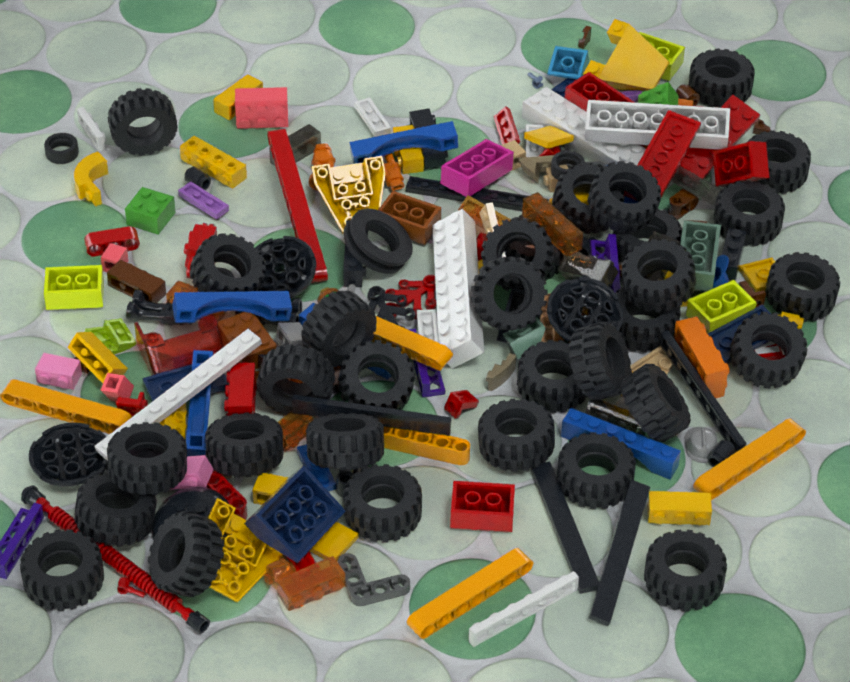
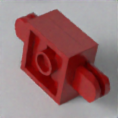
[184,223,217,279]

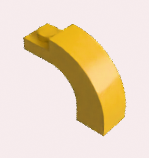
[74,151,108,206]

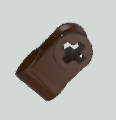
[667,189,699,220]

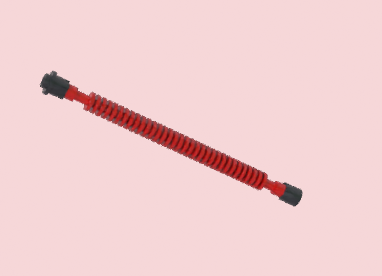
[21,485,210,634]

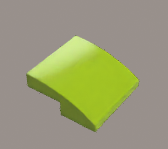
[85,318,137,355]

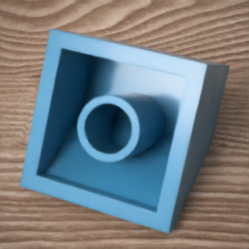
[547,46,589,79]

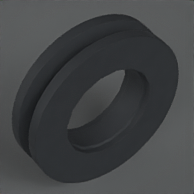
[344,208,413,274]

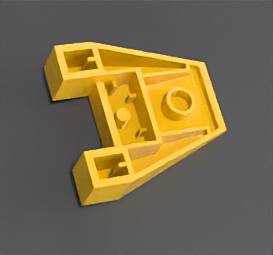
[583,19,669,91]

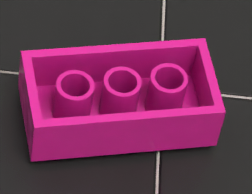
[440,139,514,197]

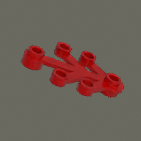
[386,275,436,320]

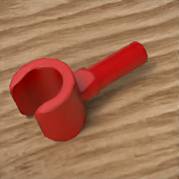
[117,577,146,598]

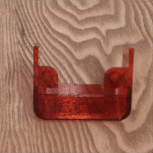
[134,313,224,376]

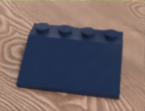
[244,465,346,563]

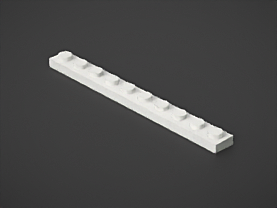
[95,329,262,461]

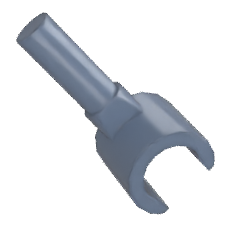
[528,72,543,89]

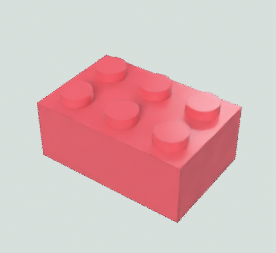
[235,87,288,129]

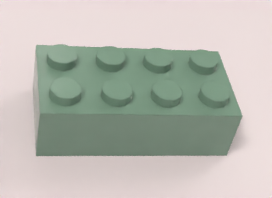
[680,220,721,291]

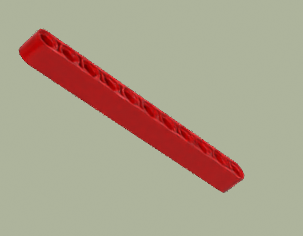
[267,129,328,283]

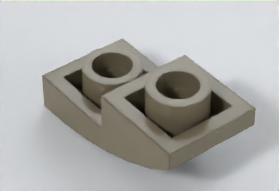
[486,353,516,391]

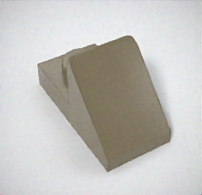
[519,155,554,183]

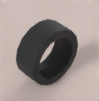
[44,133,79,164]
[551,151,585,180]

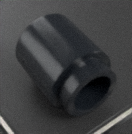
[185,166,211,190]
[707,440,736,467]

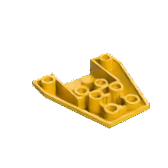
[311,156,385,233]
[208,498,282,602]

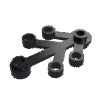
[367,286,416,329]

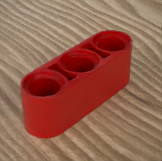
[84,226,140,257]
[206,471,248,520]

